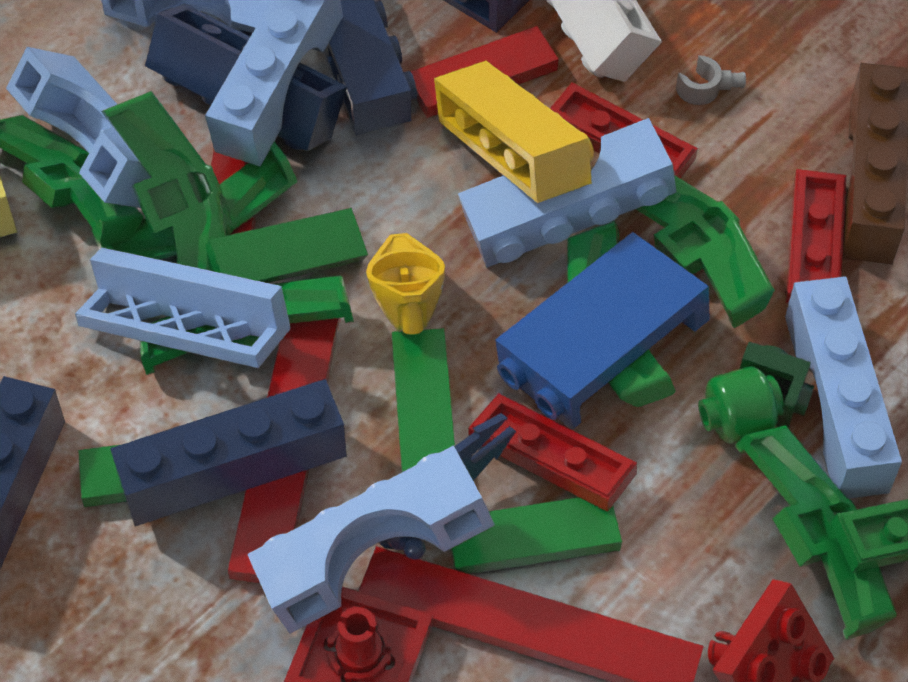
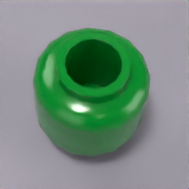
[698,366,784,444]

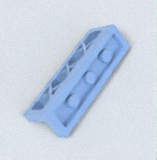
[75,248,291,368]

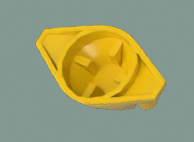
[366,233,445,334]

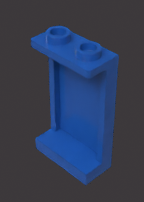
[495,232,710,430]

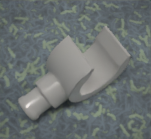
[676,55,746,105]

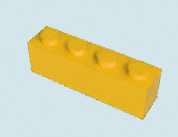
[434,61,594,203]

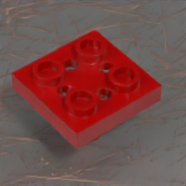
[708,579,834,682]
[284,586,433,682]

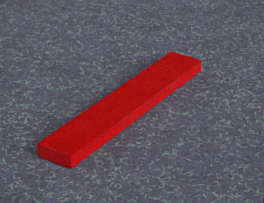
[228,318,341,583]
[358,546,704,682]

